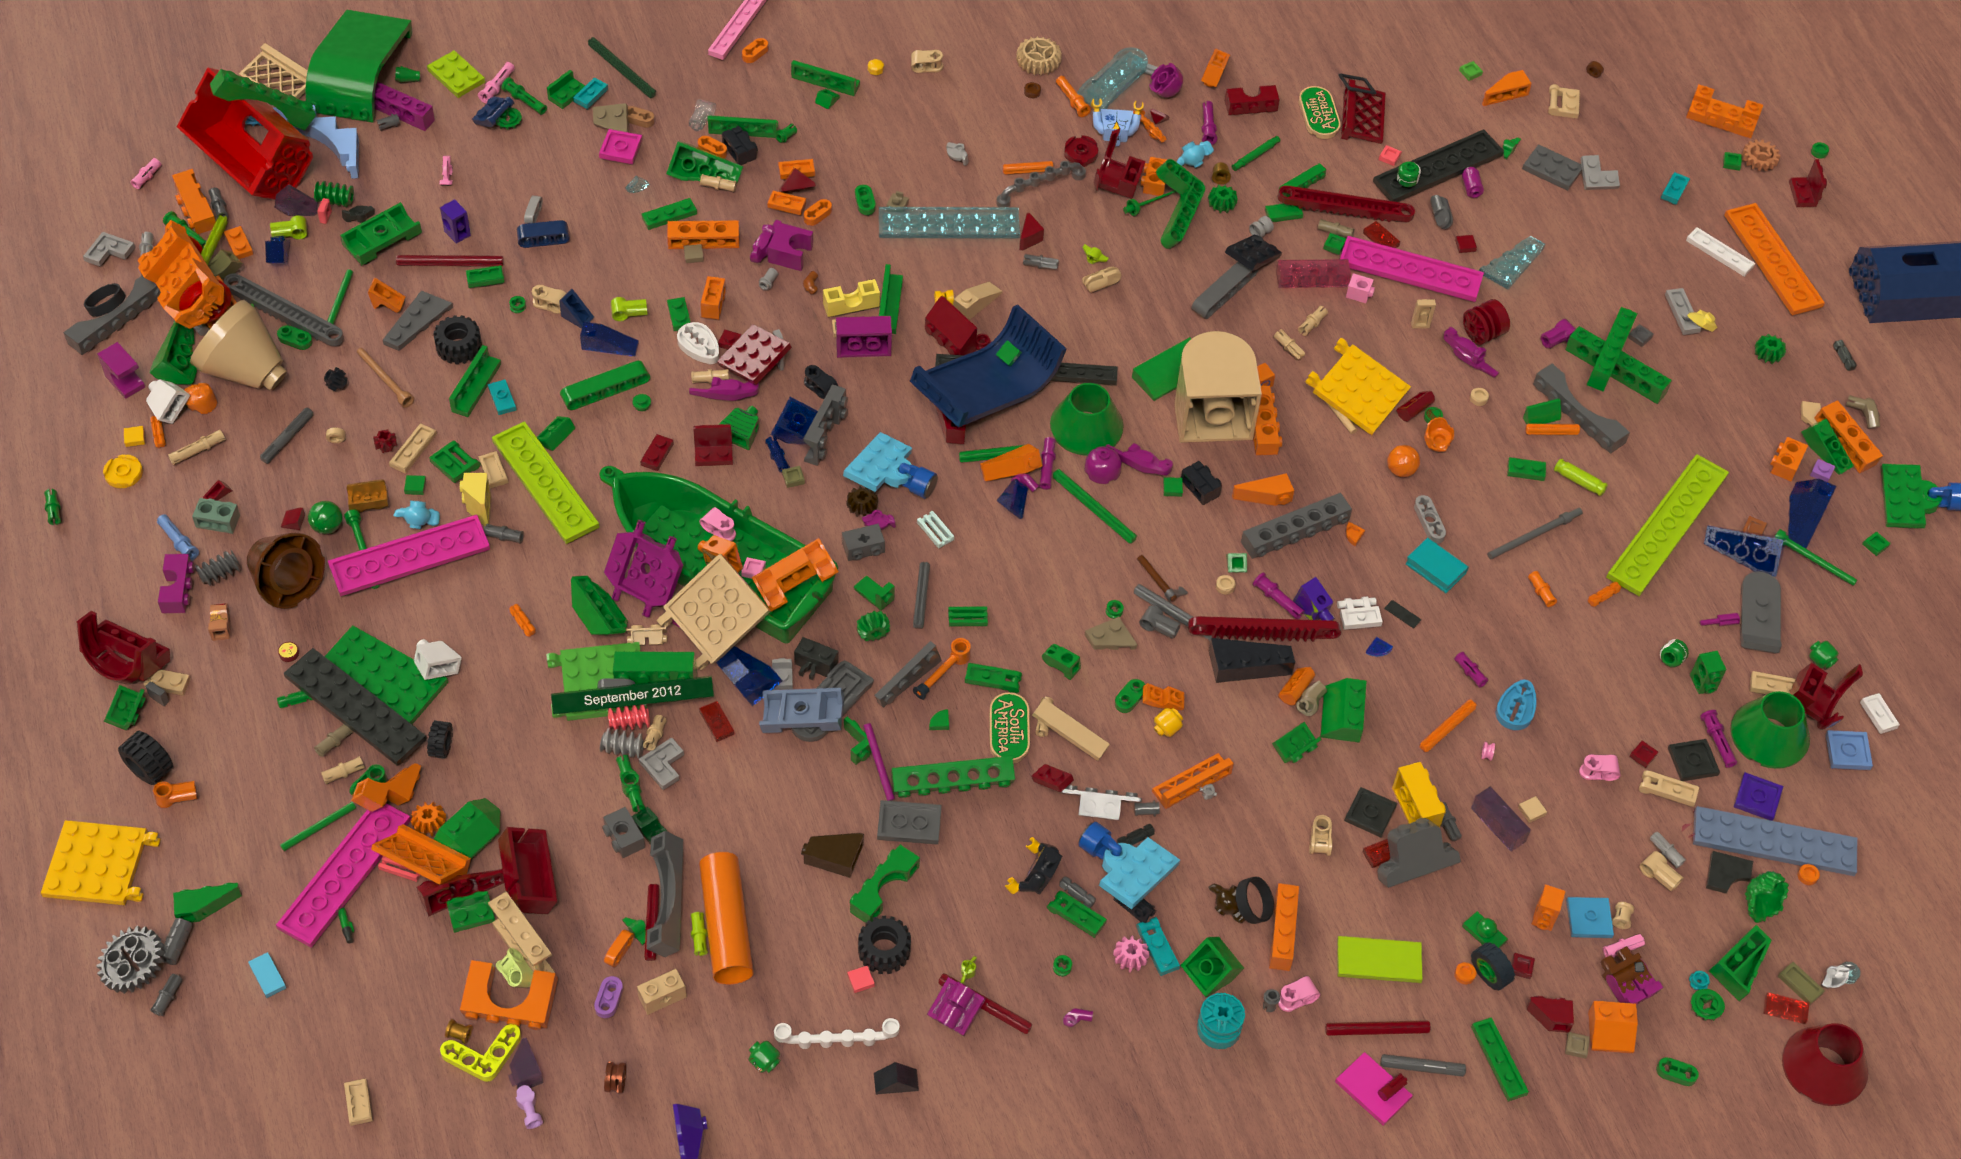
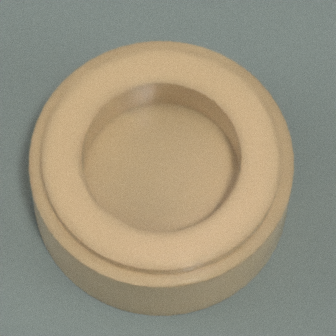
[1470,388,1489,406]
[326,428,345,443]
[1216,575,1236,595]

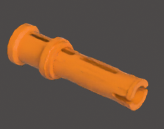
[1056,76,1091,117]

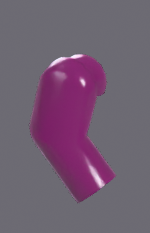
[1011,474,1039,492]
[1063,1008,1093,1027]

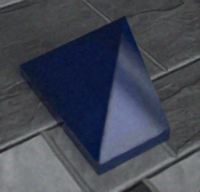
[997,478,1028,519]

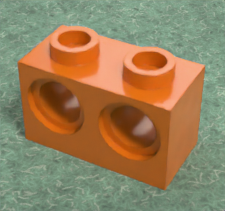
[1141,157,1167,196]
[700,276,726,320]
[1770,437,1808,481]
[1531,884,1565,931]

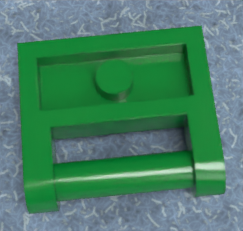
[429,440,481,483]

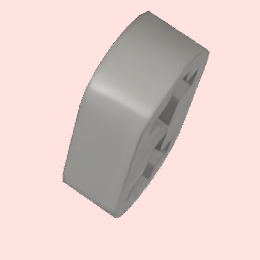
[524,195,543,224]

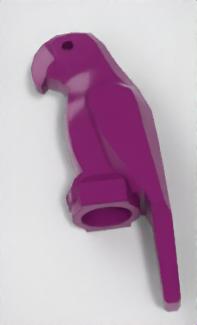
[750,220,782,263]
[1444,327,1499,378]
[689,377,759,401]
[1106,443,1173,475]

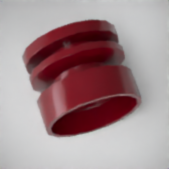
[1463,299,1510,345]

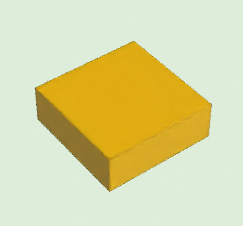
[124,426,145,447]

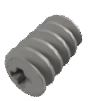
[600,727,644,759]

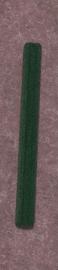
[588,37,656,98]

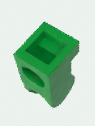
[1042,644,1081,680]

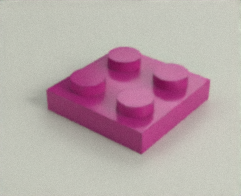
[599,129,642,164]

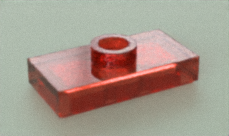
[699,701,735,742]
[1764,992,1809,1024]

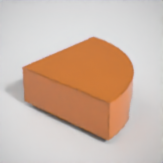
[1346,522,1365,546]

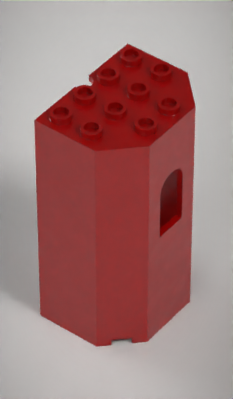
[176,67,313,200]

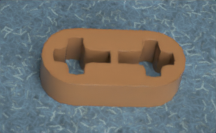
[628,106,655,128]

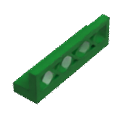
[791,60,860,96]
[708,115,778,138]
[879,264,903,334]
[449,345,501,417]

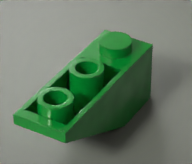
[1801,419,1854,475]
[173,883,242,923]

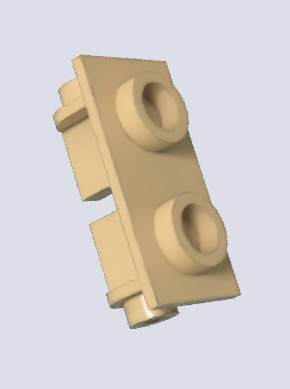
[627,624,667,645]

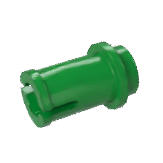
[775,123,797,142]

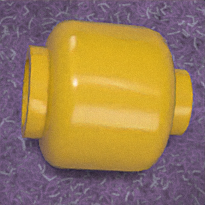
[1154,708,1183,737]

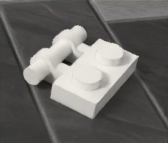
[1337,596,1383,630]

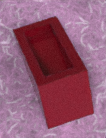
[203,480,233,501]

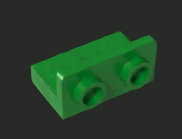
[547,70,585,109]
[446,891,495,933]

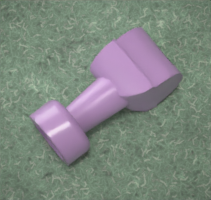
[516,1085,543,1129]

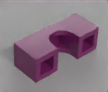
[158,554,195,613]

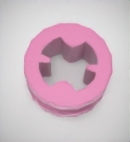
[1481,742,1495,761]

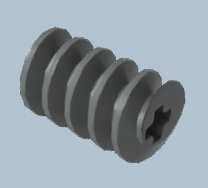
[195,549,240,586]

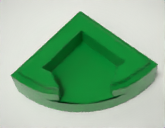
[929,709,949,730]

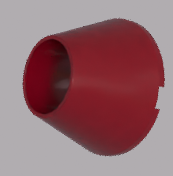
[1782,1023,1868,1106]

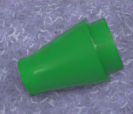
[395,66,420,83]

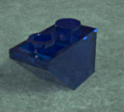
[265,236,290,263]

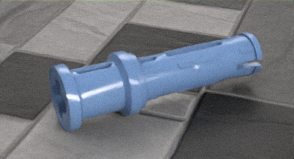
[157,514,199,561]

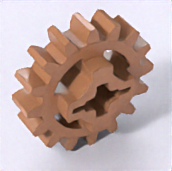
[1742,139,1780,171]

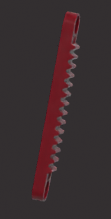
[1277,186,1415,222]
[1188,616,1341,642]

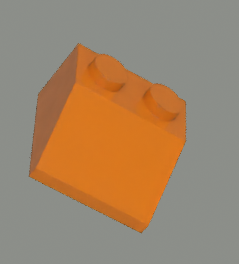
[1588,1001,1638,1053]

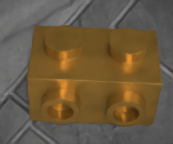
[346,479,388,512]

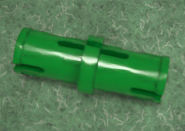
[44,489,61,525]

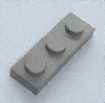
[1665,288,1701,335]

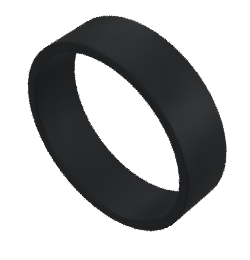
[84,283,126,317]
[1236,876,1274,924]

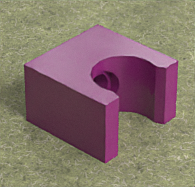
[767,223,813,271]
[97,342,145,399]

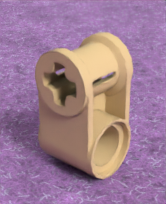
[911,50,943,73]
[532,285,566,314]
[1309,815,1332,856]

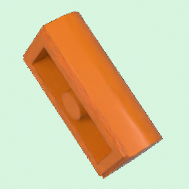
[1278,667,1315,705]

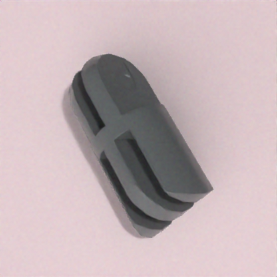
[1430,195,1453,229]

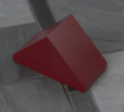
[779,168,816,192]
[1019,213,1044,251]

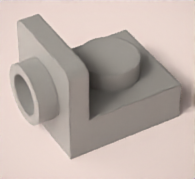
[772,658,793,690]

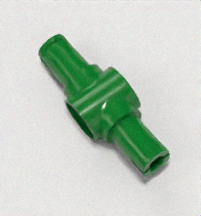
[616,755,645,812]

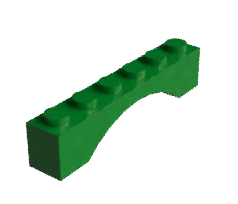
[210,69,316,130]
[1587,307,1638,392]

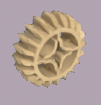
[1016,36,1062,76]

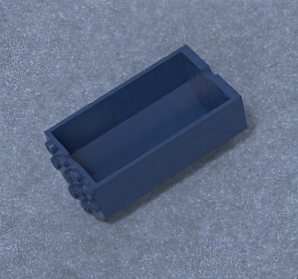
[1849,241,1961,323]

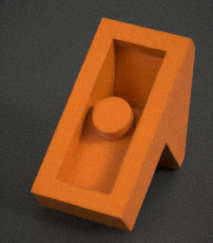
[367,278,406,313]

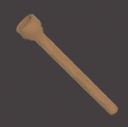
[357,348,414,408]

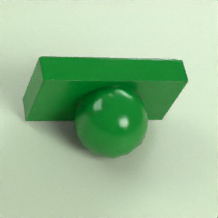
[1462,911,1508,948]

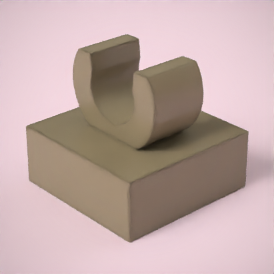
[886,191,909,214]

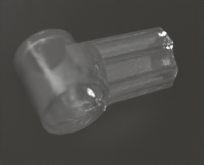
[688,98,716,131]

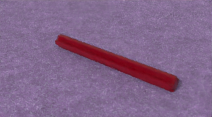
[396,255,504,266]

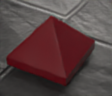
[1150,108,1170,125]

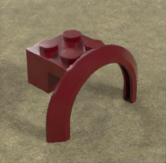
[1093,128,1146,199]
[1789,662,1863,730]

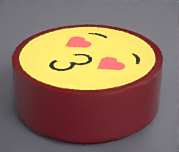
[278,642,299,662]

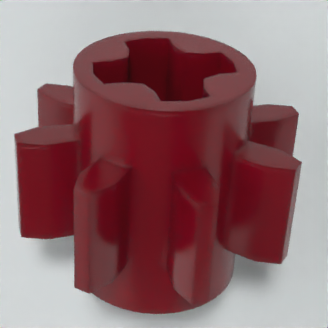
[373,429,397,453]

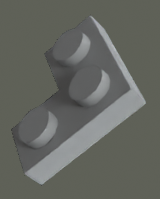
[1580,155,1620,190]
[83,232,135,266]
[639,738,684,790]

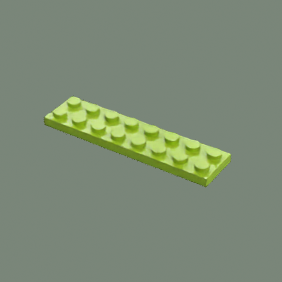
[492,421,600,544]

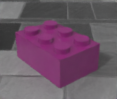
[836,316,892,358]

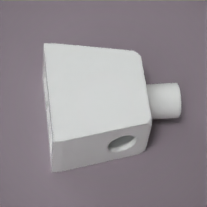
[146,379,190,424]
[414,639,462,680]

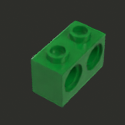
[1690,651,1727,694]

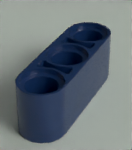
[517,220,570,248]

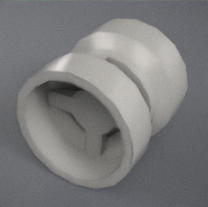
[1249,216,1274,237]

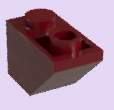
[1526,996,1574,1033]

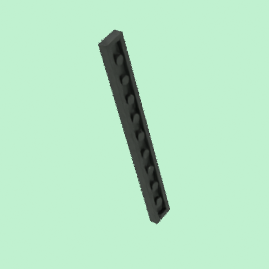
[935,354,1118,385]

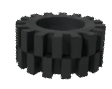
[427,720,453,759]

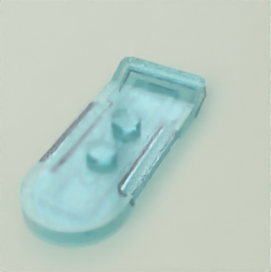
[1077,47,1148,111]

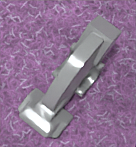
[946,142,969,166]

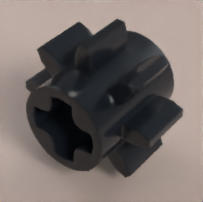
[324,367,347,392]

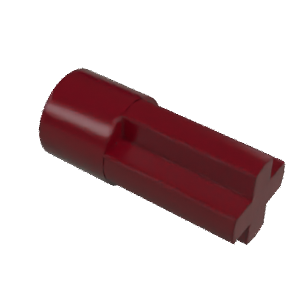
[1378,1073,1408,1101]

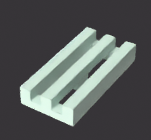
[917,511,954,549]

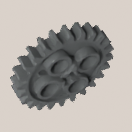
[96,926,165,994]

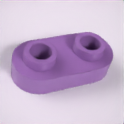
[594,976,623,1018]

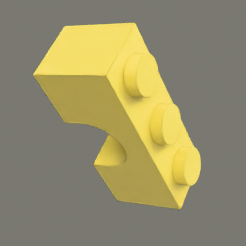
[823,279,880,317]

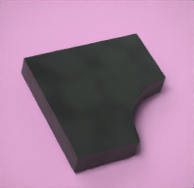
[1706,851,1753,893]

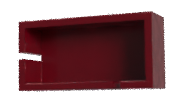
[498,827,557,914]

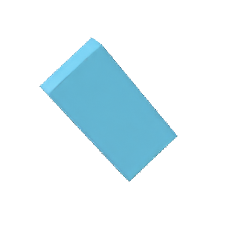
[248,952,286,998]

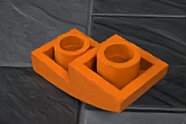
[1143,683,1184,711]

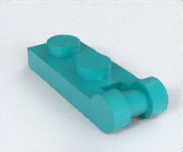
[1136,917,1180,976]

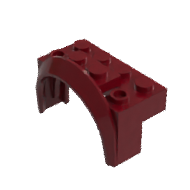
[76,611,170,684]

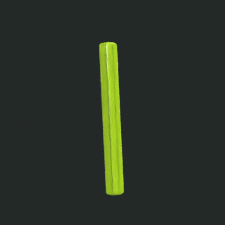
[201,215,228,265]

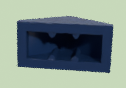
[559,289,594,328]

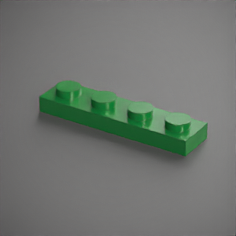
[1471,1017,1529,1102]

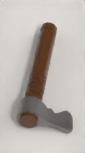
[1137,555,1188,602]

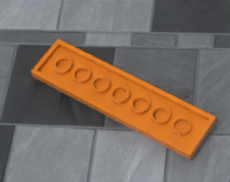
[1724,203,1825,316]

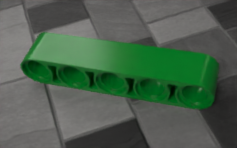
[560,360,650,410]

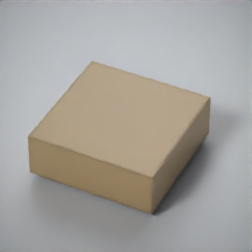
[1518,796,1547,823]

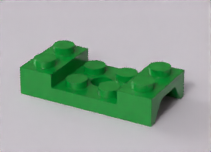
[340,202,422,265]

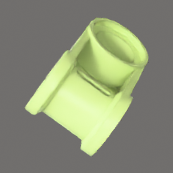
[496,948,534,988]

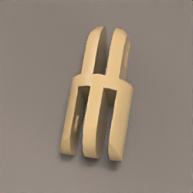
[1082,266,1121,293]

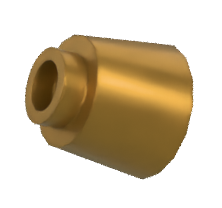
[1212,162,1231,185]

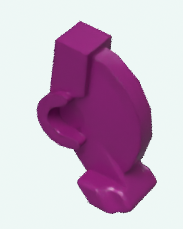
[862,510,896,530]

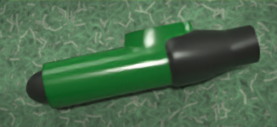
[338,907,354,944]

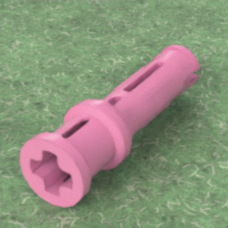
[478,62,515,103]

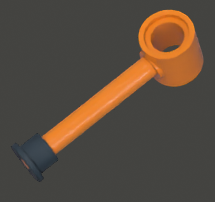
[913,638,971,700]

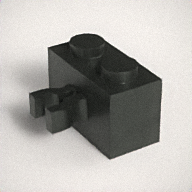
[794,637,839,681]

